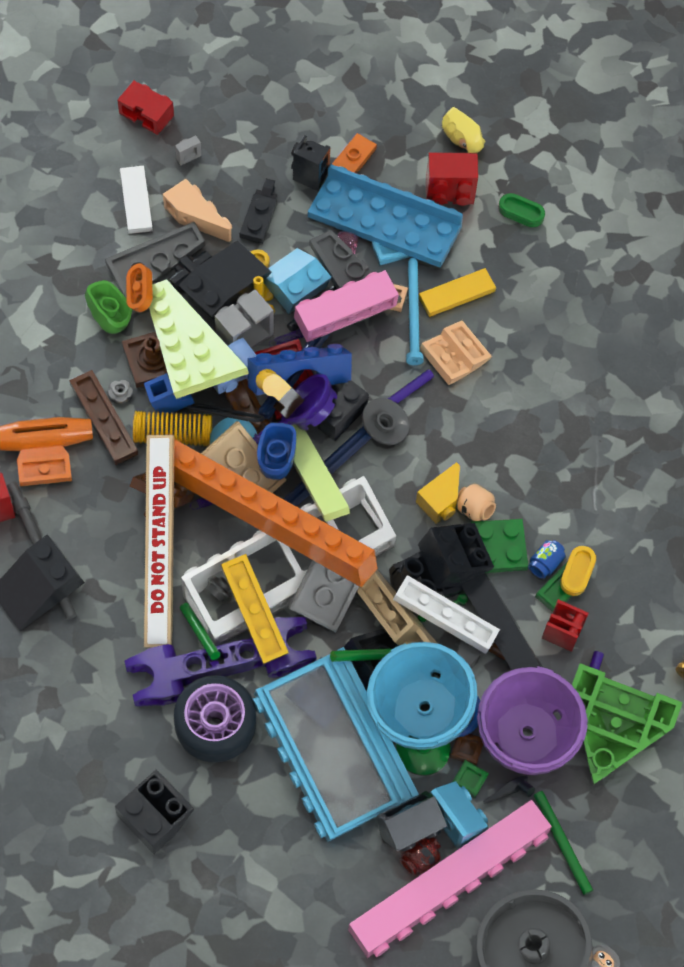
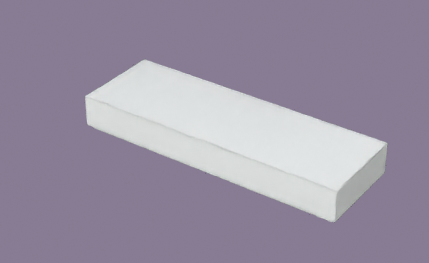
[120,166,153,234]

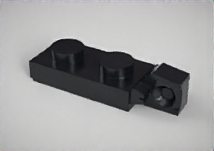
[239,178,277,244]

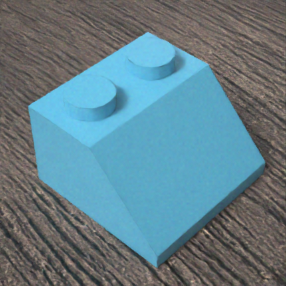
[263,248,331,314]
[430,781,488,850]

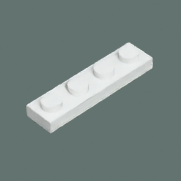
[393,575,500,654]

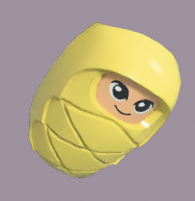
[442,107,485,153]

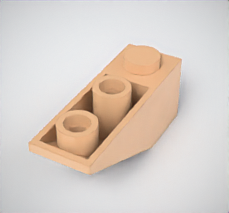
[163,179,232,242]

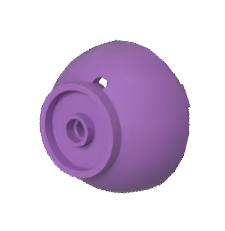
[477,666,588,775]

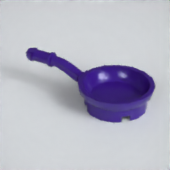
[253,374,337,444]

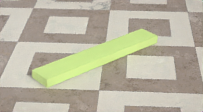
[291,424,350,522]

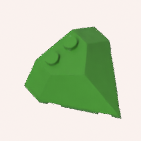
[572,663,683,784]

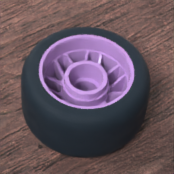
[174,675,256,762]

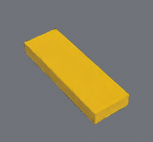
[419,268,496,317]

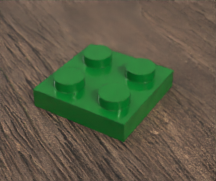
[471,519,528,573]

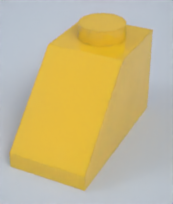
[416,462,460,524]

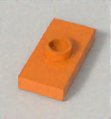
[332,133,377,174]

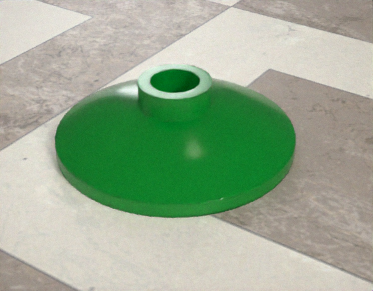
[396,743,450,776]

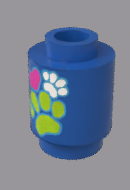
[528,540,566,579]

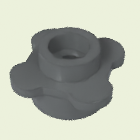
[208,576,233,601]

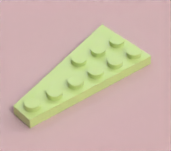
[149,280,249,399]

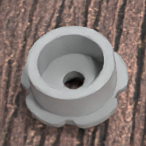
[108,380,133,404]

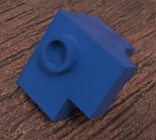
[144,373,195,418]

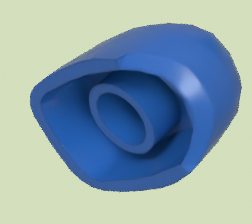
[257,423,296,480]

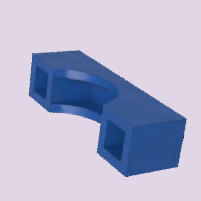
[247,344,352,395]

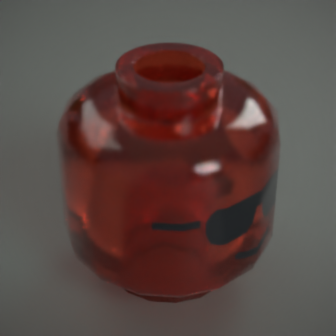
[399,837,441,875]

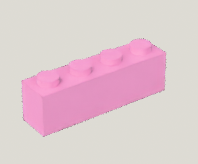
[294,270,399,342]

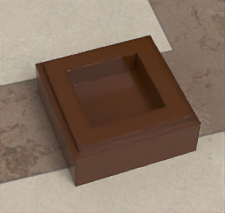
[450,734,483,766]

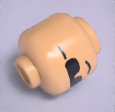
[457,484,496,522]

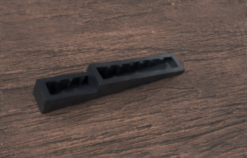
[461,573,543,670]

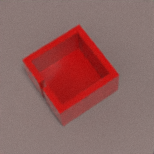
[426,153,478,206]

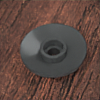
[362,398,409,445]

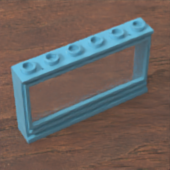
[252,647,419,842]

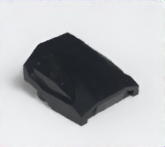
[389,551,464,613]

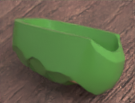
[85,280,132,334]

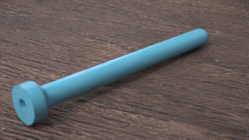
[406,258,424,365]

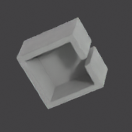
[215,289,274,349]

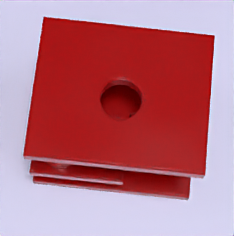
[542,599,589,652]

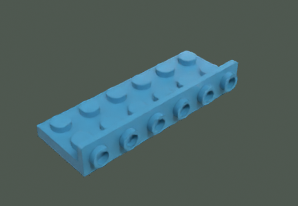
[308,164,463,268]

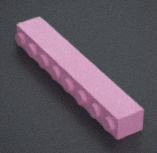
[348,800,552,958]

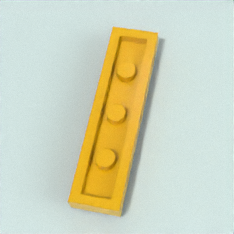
[221,554,289,664]

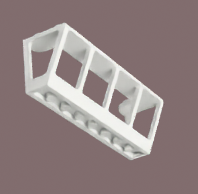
[181,476,396,646]

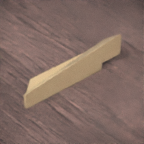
[357,569,438,646]

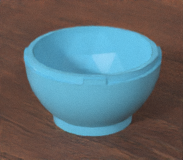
[367,642,477,750]

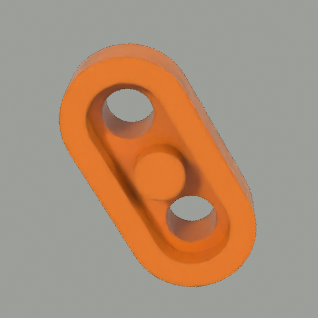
[126,263,153,312]

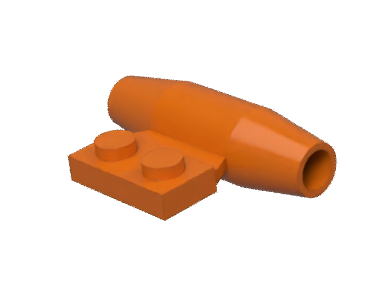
[0,417,93,486]

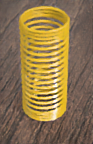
[133,411,212,447]

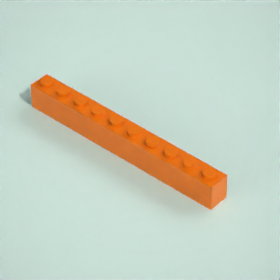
[174,440,378,588]

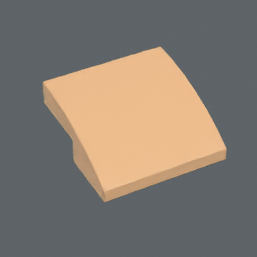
[420,320,492,385]

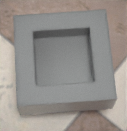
[175,136,201,166]

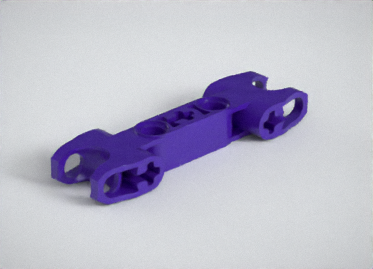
[124,617,317,706]

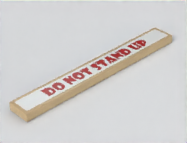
[144,435,175,648]

